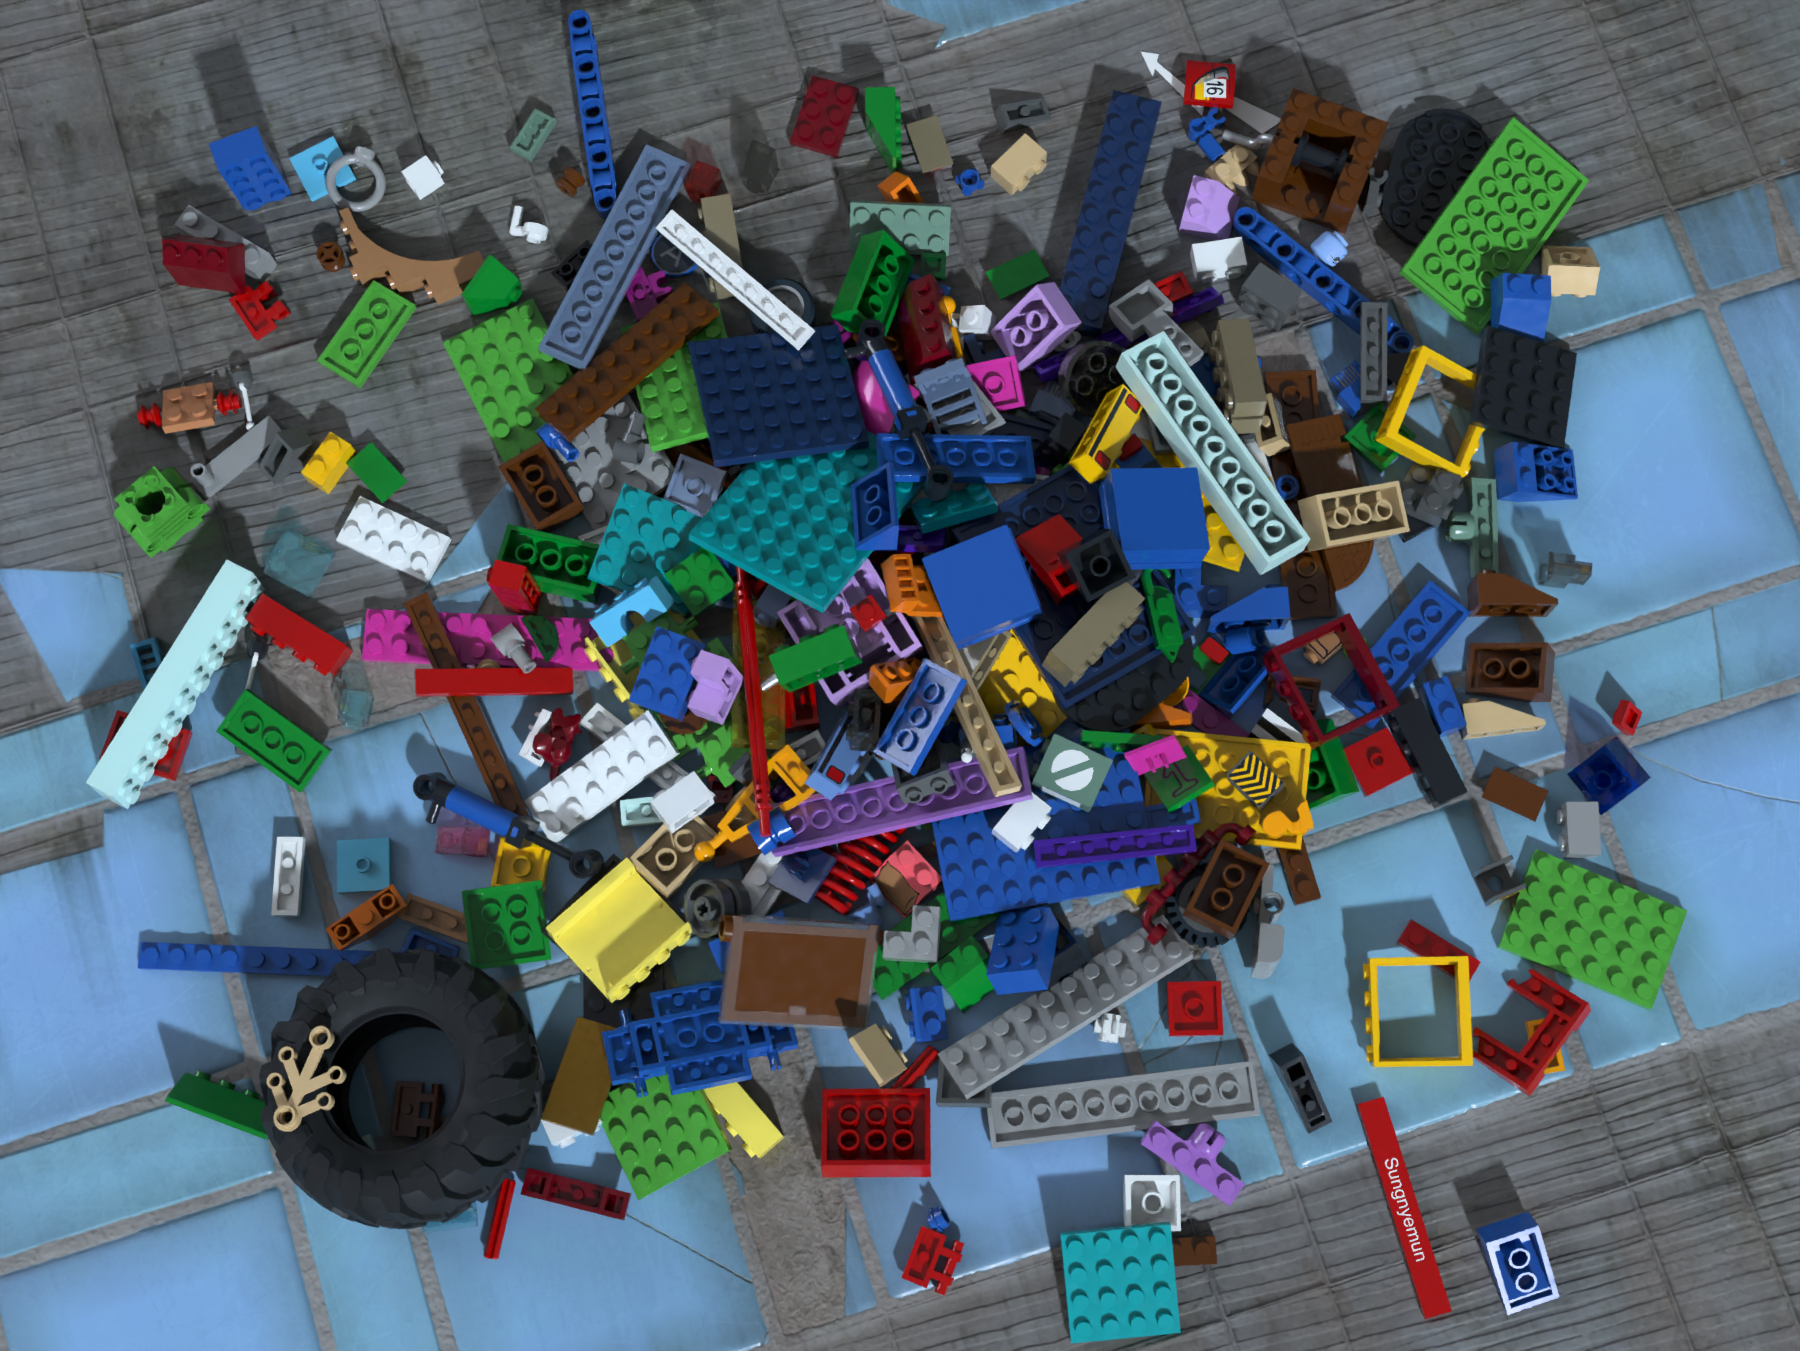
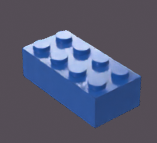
[209,126,292,211]

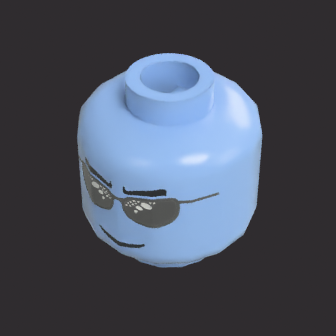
[1310,231,1348,268]

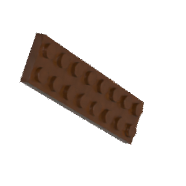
[535,282,719,443]

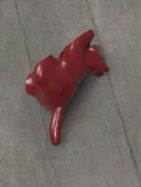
[533,708,582,782]

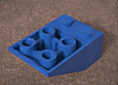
[1493,442,1578,502]

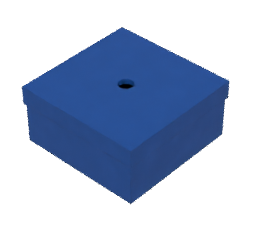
[1099,467,1210,570]
[922,524,1045,650]

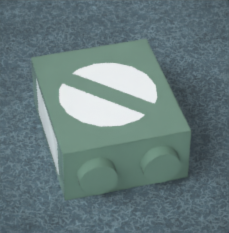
[1029,733,1113,813]

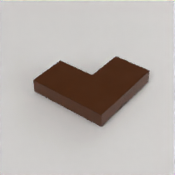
[701,810,762,869]

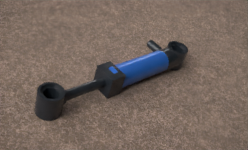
[843,319,954,501]
[413,772,604,879]

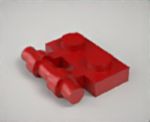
[901,1226,965,1295]

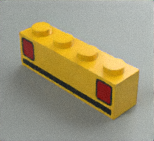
[1069,384,1143,484]

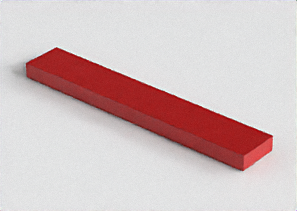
[414,667,574,697]

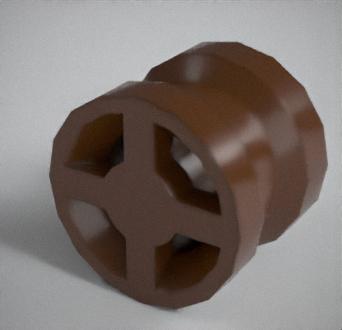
[554,166,586,198]
[316,241,346,272]

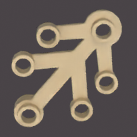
[266,1026,346,1132]

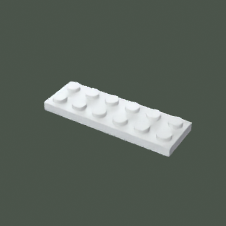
[524,710,680,843]

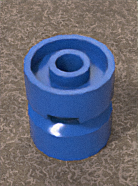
[747,806,797,855]

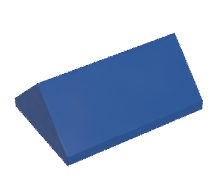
[851,461,899,551]
[1198,645,1282,719]

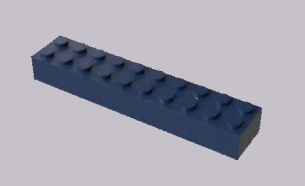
[1060,90,1162,338]

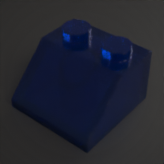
[1567,736,1651,815]

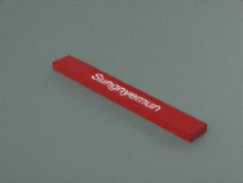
[1357,1097,1452,1319]

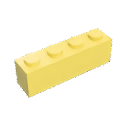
[703,1082,784,1159]

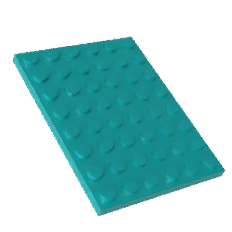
[689,430,925,613]

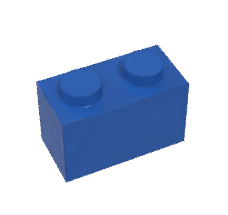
[1417,676,1467,737]

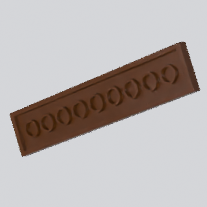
[1264,370,1337,620]

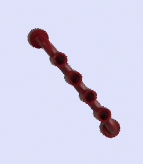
[1141,822,1257,946]

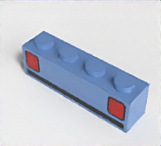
[805,696,882,800]

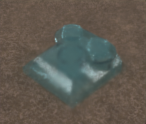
[264,529,336,598]

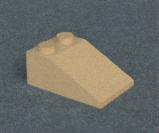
[629,816,717,900]

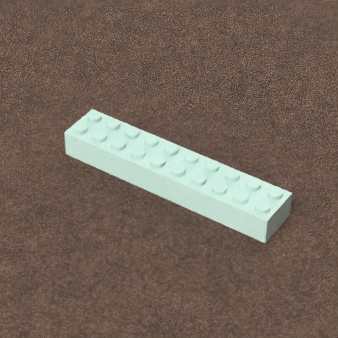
[1116,331,1311,575]
[86,559,265,809]

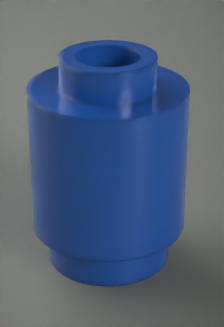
[1224,625,1265,655]

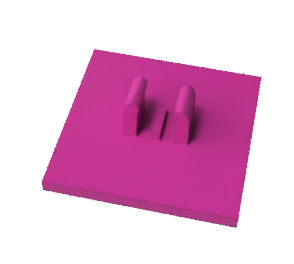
[1124,734,1187,776]

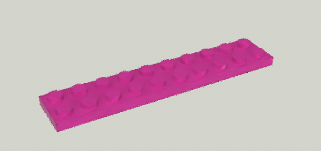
[362,609,614,672]

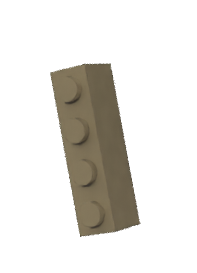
[697,194,743,300]
[951,631,1012,724]

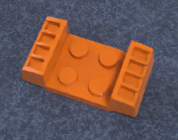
[881,554,945,618]

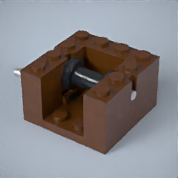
[1222,88,1389,234]

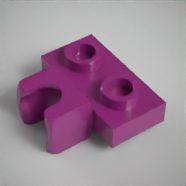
[626,267,673,321]

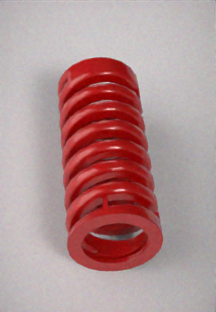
[814,828,907,917]

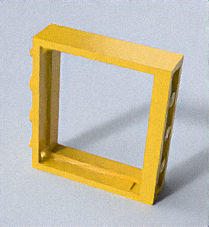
[1375,345,1485,478]
[1363,956,1473,1067]

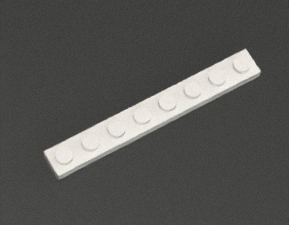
[656,210,815,351]

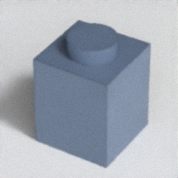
[753,584,792,629]

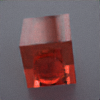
[685,160,722,203]

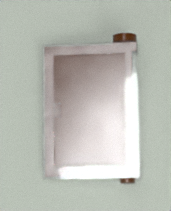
[718,914,884,1031]

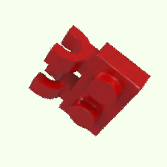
[228,281,291,341]

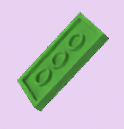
[317,280,417,389]

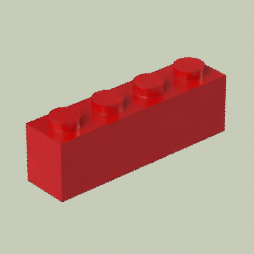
[486,559,543,616]
[245,593,353,677]

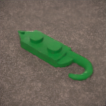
[1141,569,1184,663]

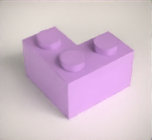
[687,650,744,725]

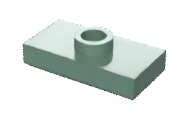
[509,108,557,162]

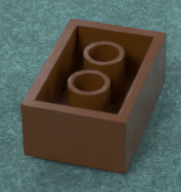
[498,441,584,533]
[1182,839,1270,940]

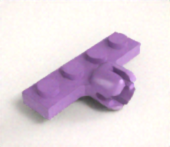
[1139,1120,1245,1206]

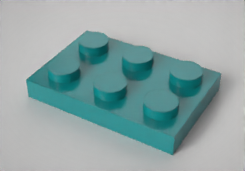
[910,483,998,534]

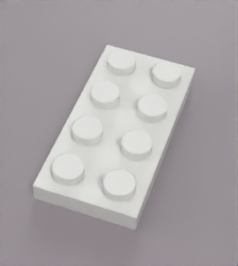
[336,496,451,584]

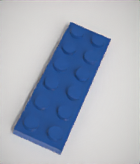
[876,433,1036,484]
[1331,580,1471,730]

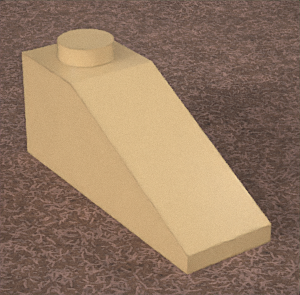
[1460,698,1546,740]

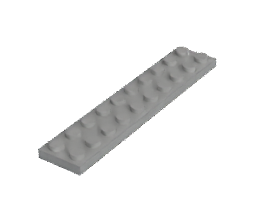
[938,915,1193,1099]
[987,1061,1261,1149]

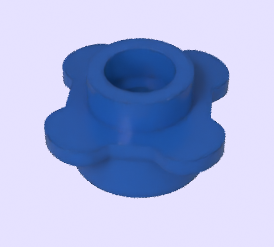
[955,168,984,196]

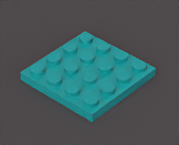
[587,484,702,616]
[1060,1222,1181,1344]

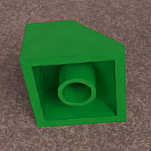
[930,935,994,1014]

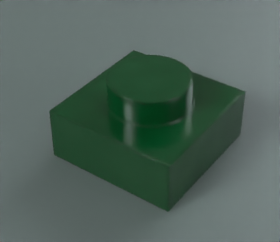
[920,252,946,281]

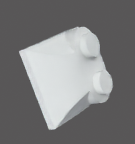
[1123,1175,1181,1231]

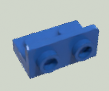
[905,985,948,1043]

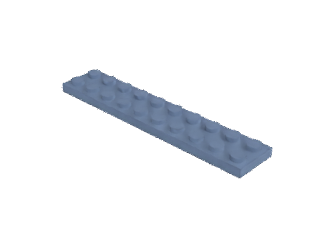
[539,144,691,370]

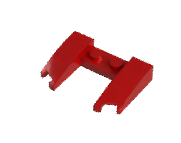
[1473,969,1591,1097]

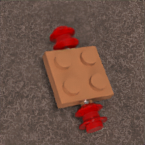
[137,382,242,434]

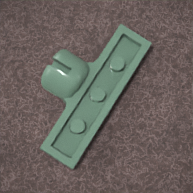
[1443,477,1499,579]

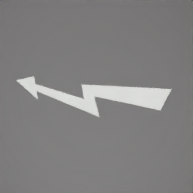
[1141,52,1281,134]

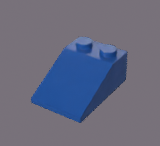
[1490,273,1551,343]
[1206,584,1290,634]
[1476,1211,1559,1315]

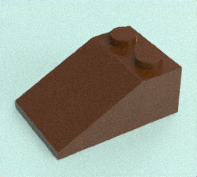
[1467,569,1558,617]
[1465,642,1555,702]

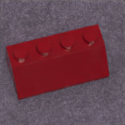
[896,273,957,385]

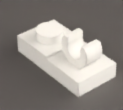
[519,709,552,767]

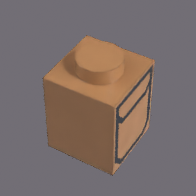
[1302,622,1343,667]

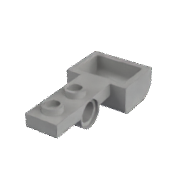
[1109,279,1204,367]
[1250,865,1285,979]

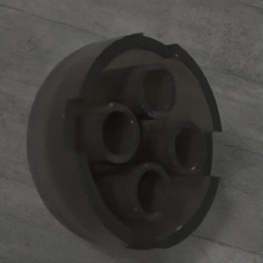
[1058,339,1134,418]

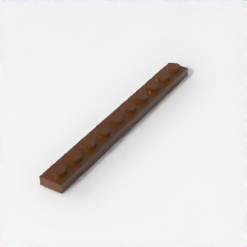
[403,592,532,818]

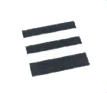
[1247,696,1306,743]

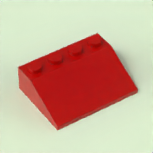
[821,1088,931,1178]

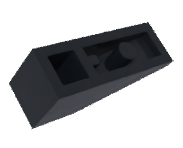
[1269,1043,1332,1134]

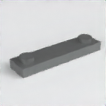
[1359,302,1388,404]

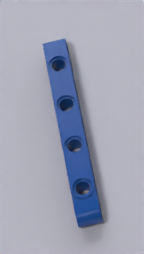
[568,10,618,220]
[1232,207,1414,354]

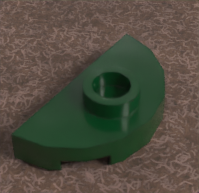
[521,614,560,663]

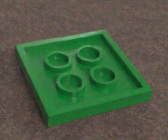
[461,880,551,969]

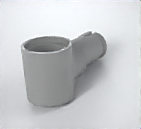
[490,623,536,674]

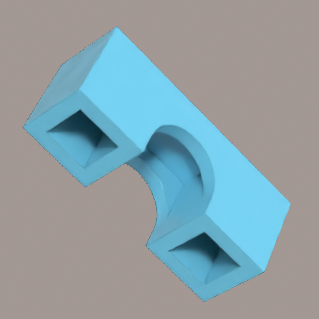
[589,576,675,647]

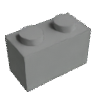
[1557,802,1601,858]

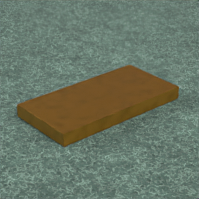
[541,1016,617,1136]

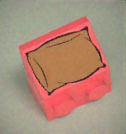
[869,840,942,919]

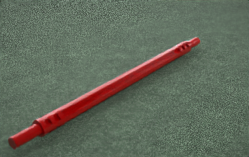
[735,566,772,837]

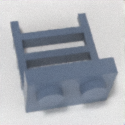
[914,358,987,434]

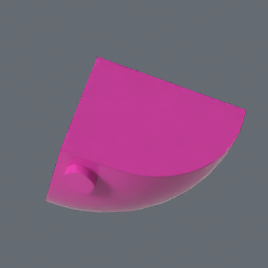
[852,361,920,435]

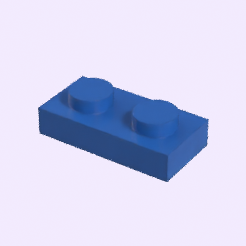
[1145,798,1201,829]

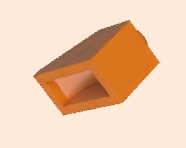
[877,171,925,203]

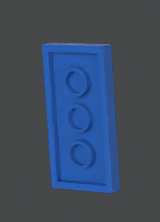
[873,658,968,776]

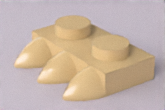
[1204,144,1261,195]

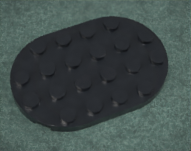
[1381,109,1492,247]
[1053,637,1193,732]

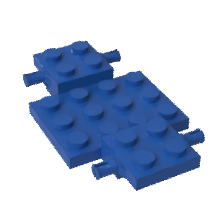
[602,978,798,1098]

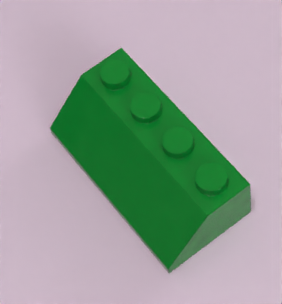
[830,229,915,338]
[497,524,602,604]
[165,1070,269,1140]

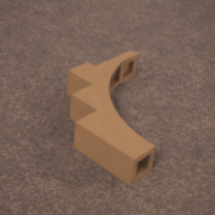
[339,207,484,305]

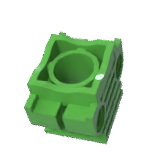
[114,466,211,558]

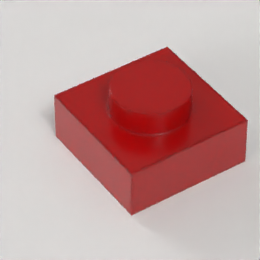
[849,594,887,632]
[1612,700,1642,736]

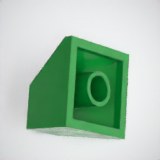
[461,254,523,316]

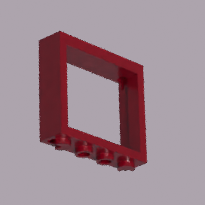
[1262,613,1400,750]

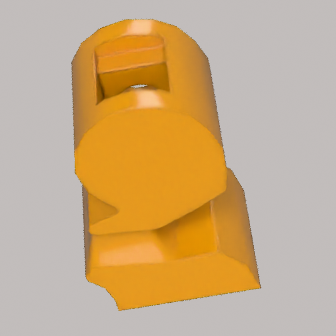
[1263,800,1314,839]

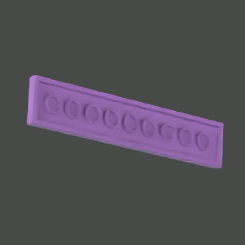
[771,746,1033,857]

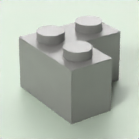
[883,905,941,963]

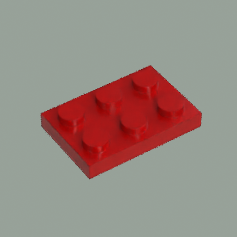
[99,710,193,781]

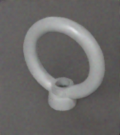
[325,146,386,212]

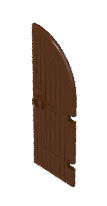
[1284,413,1374,592]

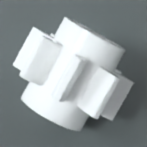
[1093,1013,1126,1043]

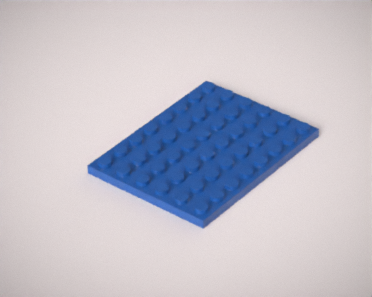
[931,728,1160,921]

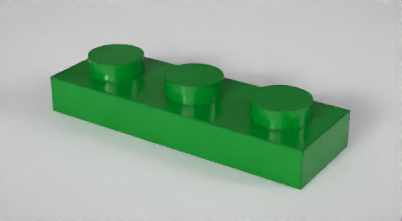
[1079,730,1162,753]

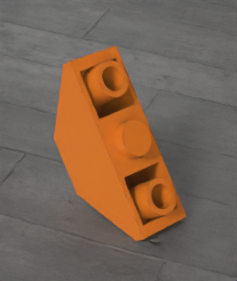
[869,657,922,703]
[325,884,407,951]

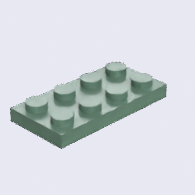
[849,200,951,256]

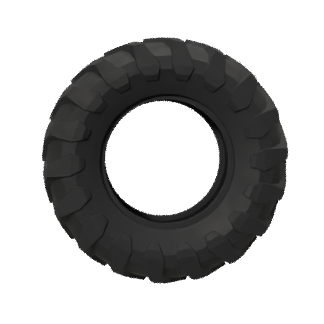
[259,948,545,1229]

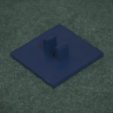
[768,848,837,904]

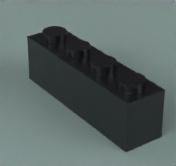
[1387,698,1468,809]

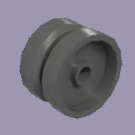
[684,878,751,938]

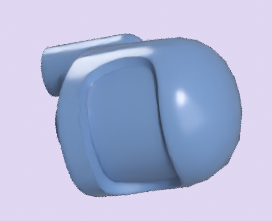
[846,883,885,930]

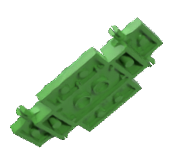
[620,611,773,789]

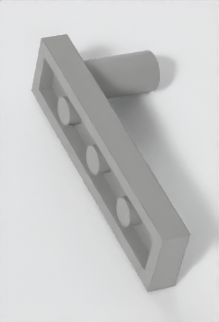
[189,415,282,500]

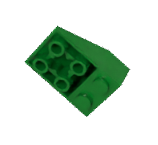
[865,87,902,174]

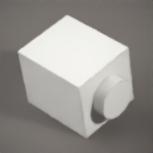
[401,155,444,200]
[958,305,996,340]

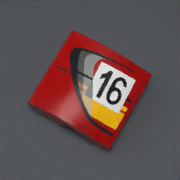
[1183,60,1236,109]

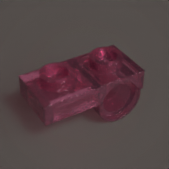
[435,827,490,857]

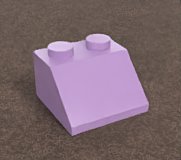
[1179,175,1240,241]

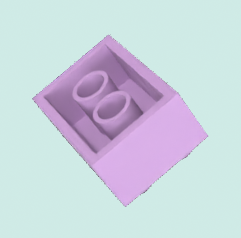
[990,282,1082,371]

